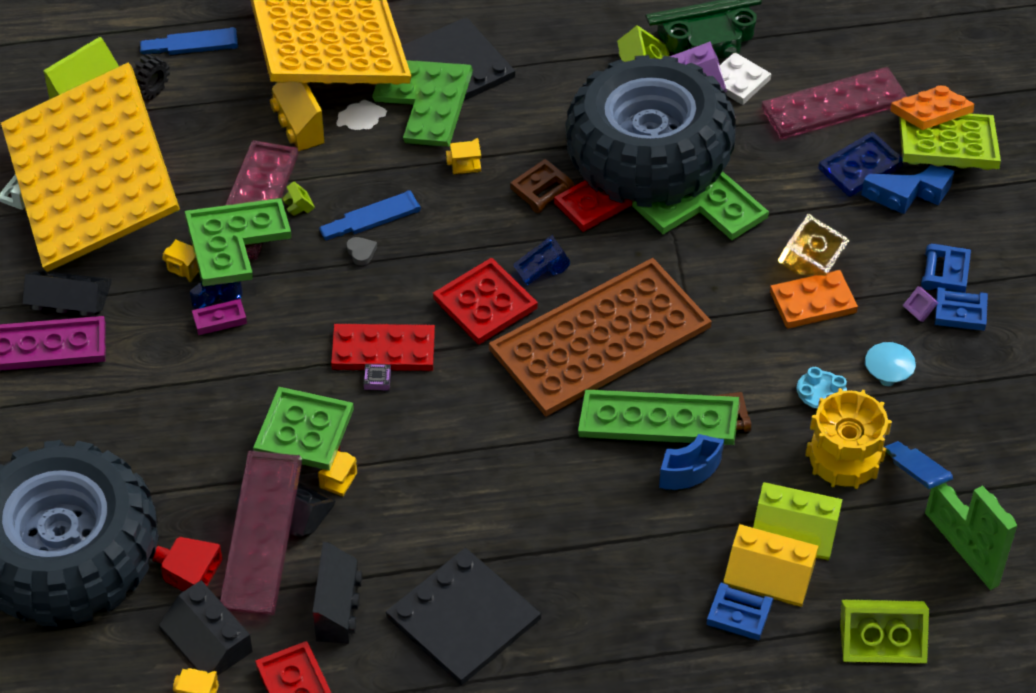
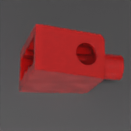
[153,537,222,592]

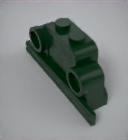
[645,0,762,59]

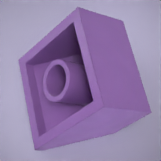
[670,42,728,92]

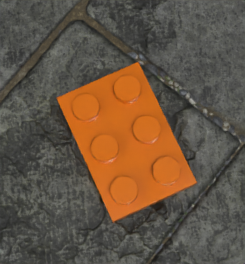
[890,86,975,130]
[770,270,858,329]

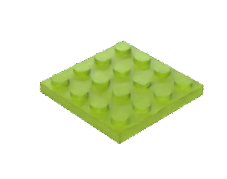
[899,114,1001,170]

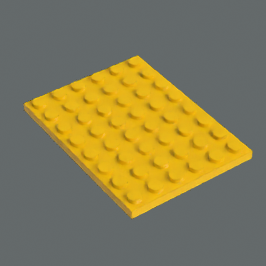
[251,0,411,85]
[1,62,180,272]

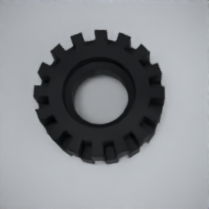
[132,54,170,100]

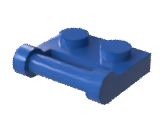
[921,244,971,293]
[935,287,988,331]
[706,583,773,640]

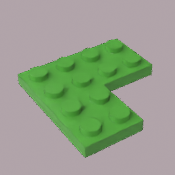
[373,60,473,147]
[632,172,769,240]
[185,198,291,286]
[925,483,1017,590]

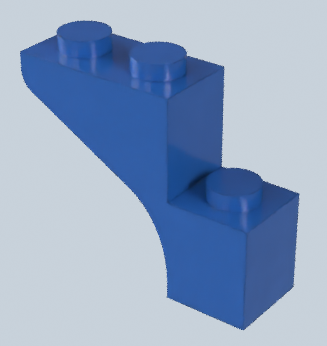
[861,164,954,214]

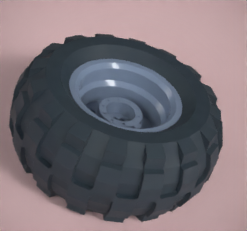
[565,55,736,207]
[0,440,158,627]

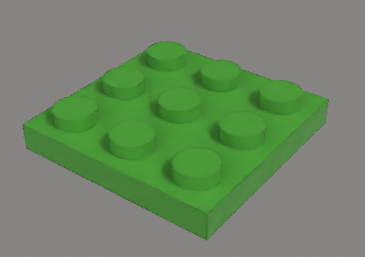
[253,387,354,471]

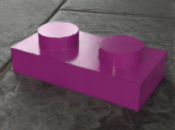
[192,299,247,335]

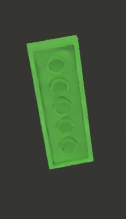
[578,390,740,445]

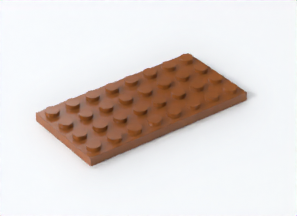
[489,258,712,417]

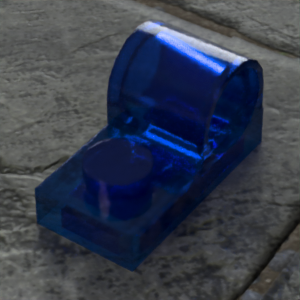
[513,235,570,285]
[190,281,243,309]

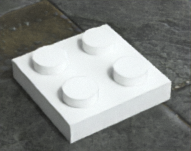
[720,53,771,105]

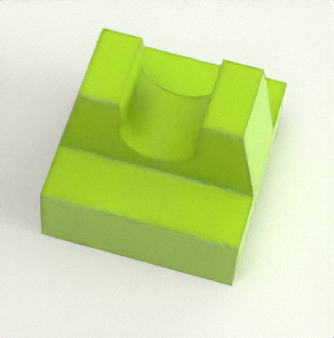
[282,181,315,216]

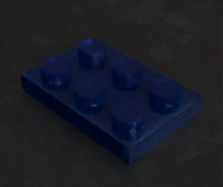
[818,132,904,197]

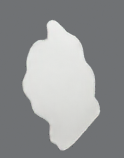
[337,100,387,130]

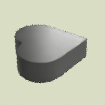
[347,237,377,266]

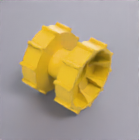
[806,388,892,489]

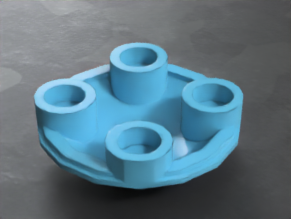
[864,342,916,386]
[796,367,847,409]

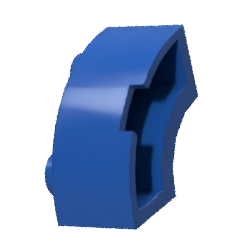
[659,434,724,490]

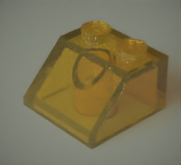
[777,213,850,276]

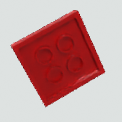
[433,258,538,345]

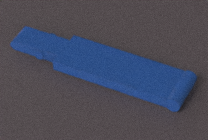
[140,27,238,55]
[319,191,421,240]
[884,441,953,490]

